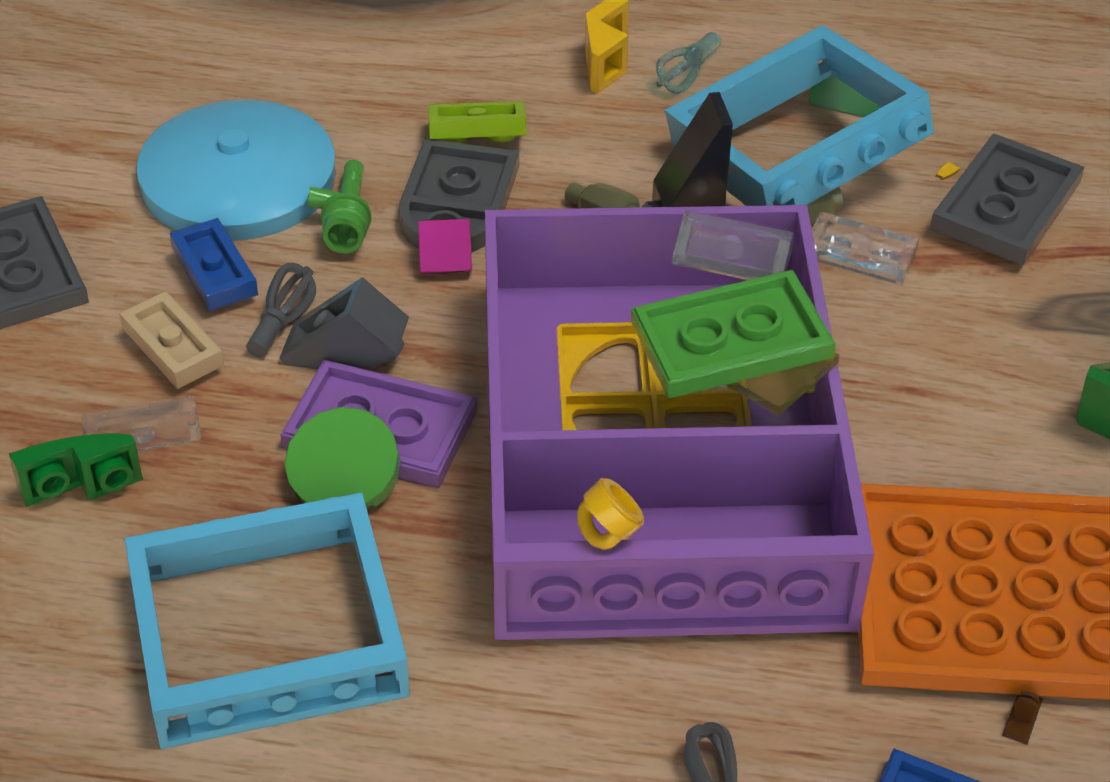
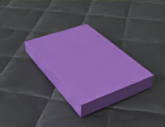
[280,360,477,488]

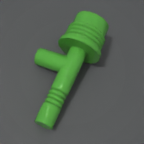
[307,160,372,253]

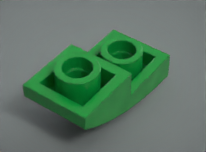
[9,433,143,507]

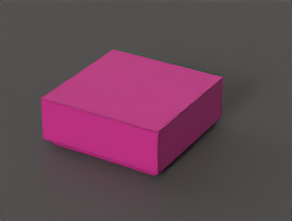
[418,219,472,274]

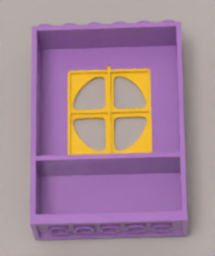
[485,205,874,640]

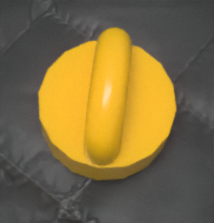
[577,478,644,550]

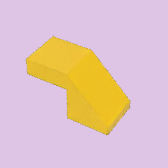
[585,0,629,94]

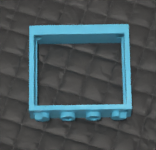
[665,25,934,206]
[124,493,410,749]

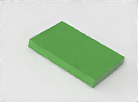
[631,270,836,399]

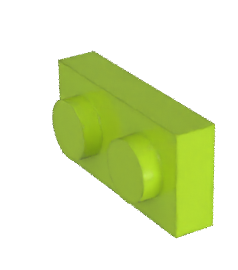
[428,101,527,143]

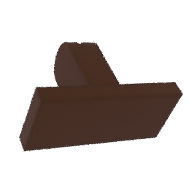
[1003,691,1043,745]

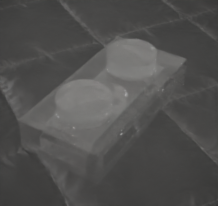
[812,212,919,286]

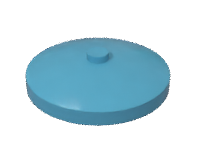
[137,100,336,241]

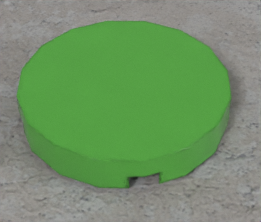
[284,407,401,509]

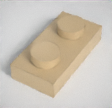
[119,291,224,389]

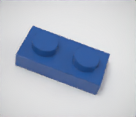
[170,218,258,311]

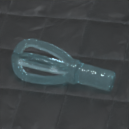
[655,32,721,94]

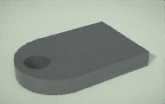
[399,138,519,252]

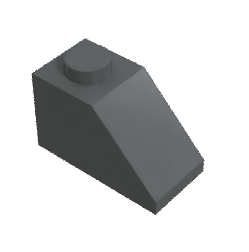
[279,277,409,371]

